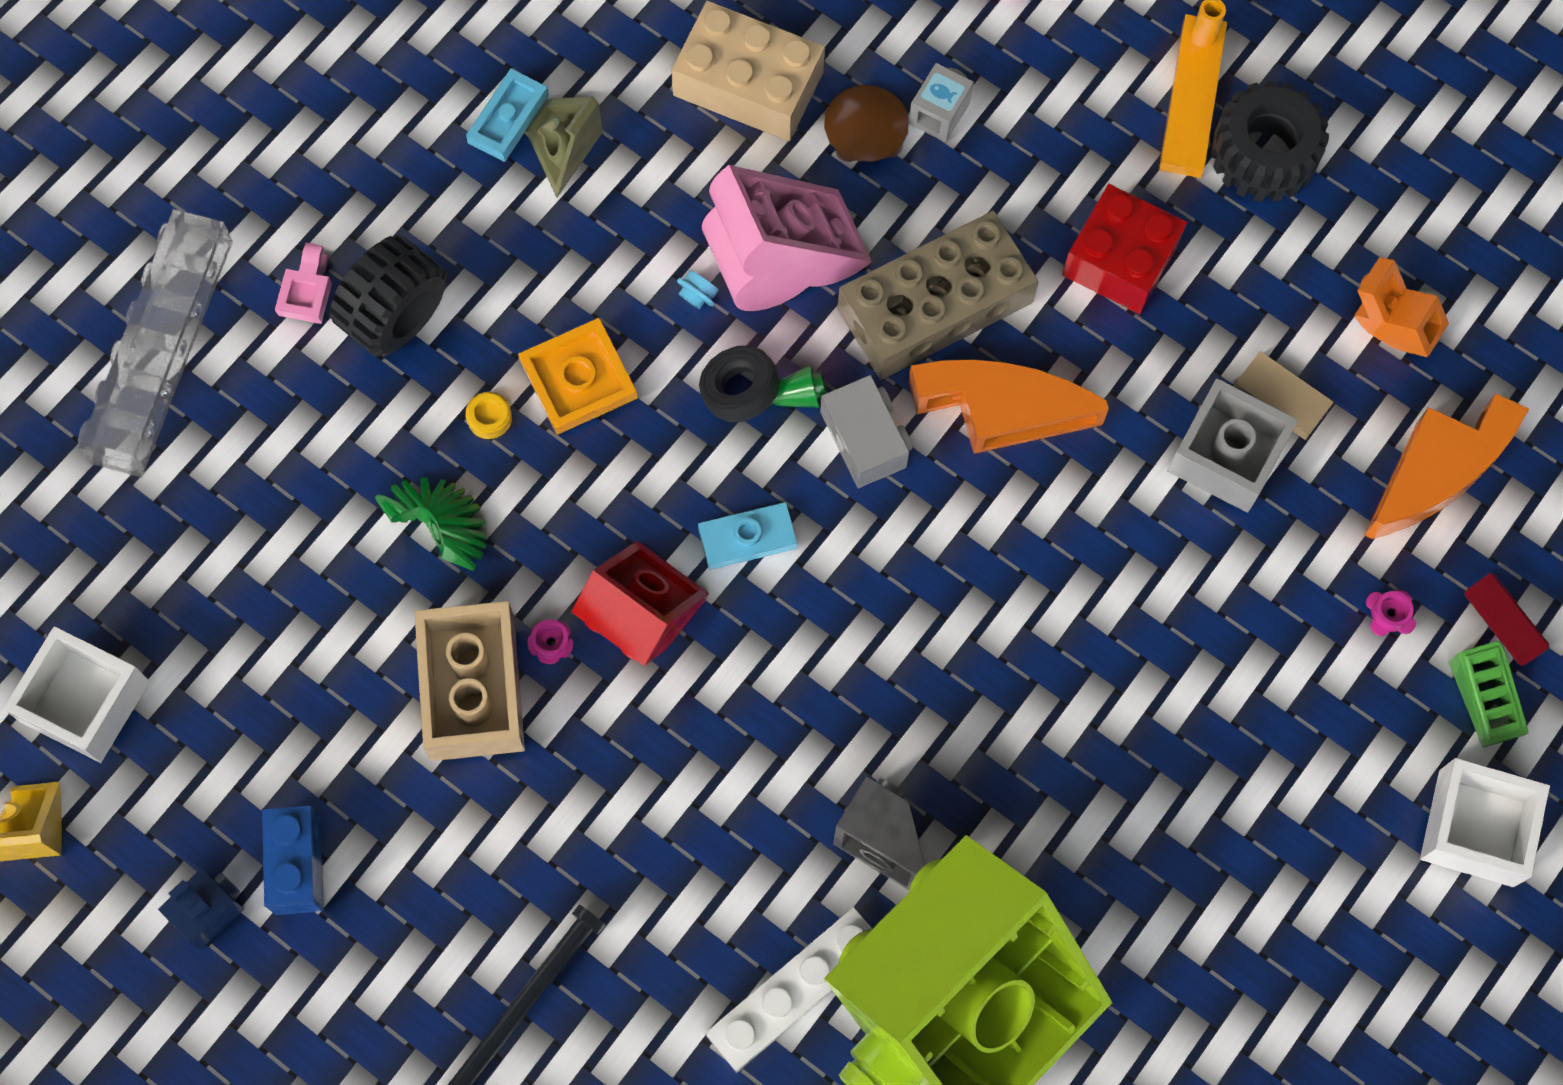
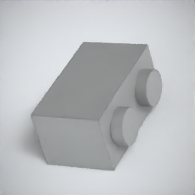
[820,375,912,488]

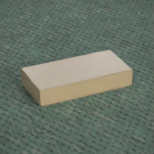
[1233,351,1334,440]

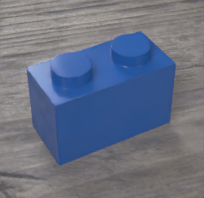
[262,806,324,915]

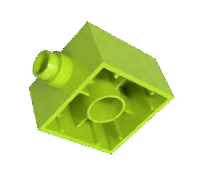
[824,835,1112,1085]

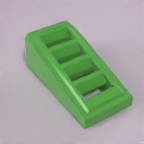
[1448,641,1529,748]

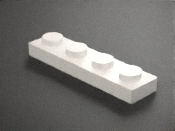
[705,907,872,1073]

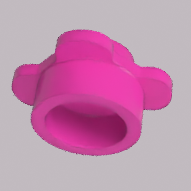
[1366,590,1416,636]

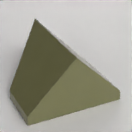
[524,97,603,198]

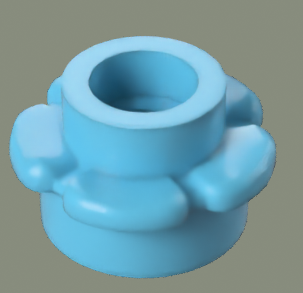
[677,270,719,309]

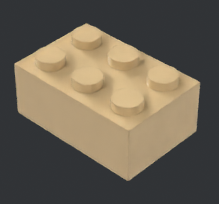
[671,1,825,142]
[414,601,525,761]

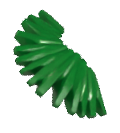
[375,477,487,571]

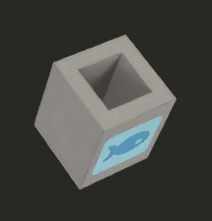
[909,63,974,142]

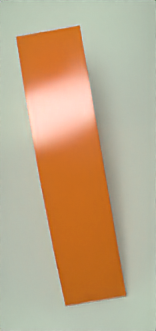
[908,360,1109,454]
[1365,393,1529,539]

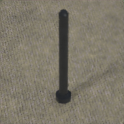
[447,904,605,1085]

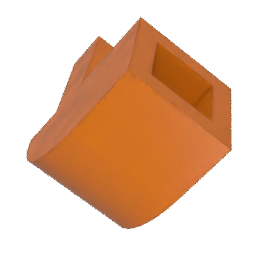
[1354,257,1449,357]

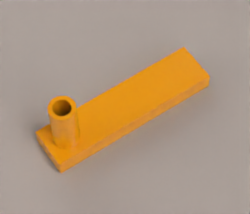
[1159,0,1227,178]

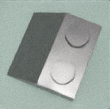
[833,777,925,890]

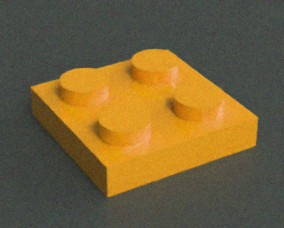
[518,318,638,435]

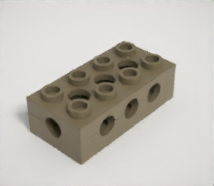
[838,210,1039,381]

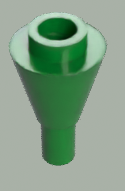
[771,364,827,408]

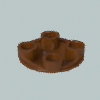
[824,85,909,162]

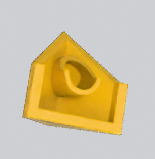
[0,782,62,861]

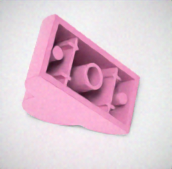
[702,165,872,311]

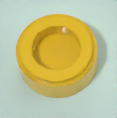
[466,392,512,439]

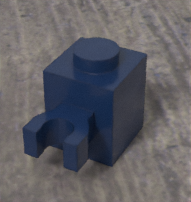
[158,868,244,950]

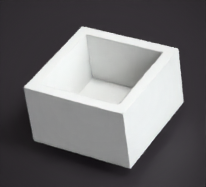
[3,626,150,763]
[1420,758,1550,887]

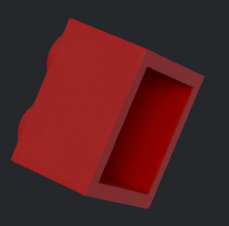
[1062,183,1187,315]

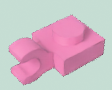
[275,243,332,324]

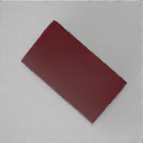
[1464,573,1550,666]

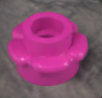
[528,620,574,664]

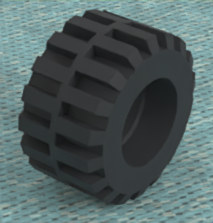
[1210,81,1329,202]
[330,234,447,357]

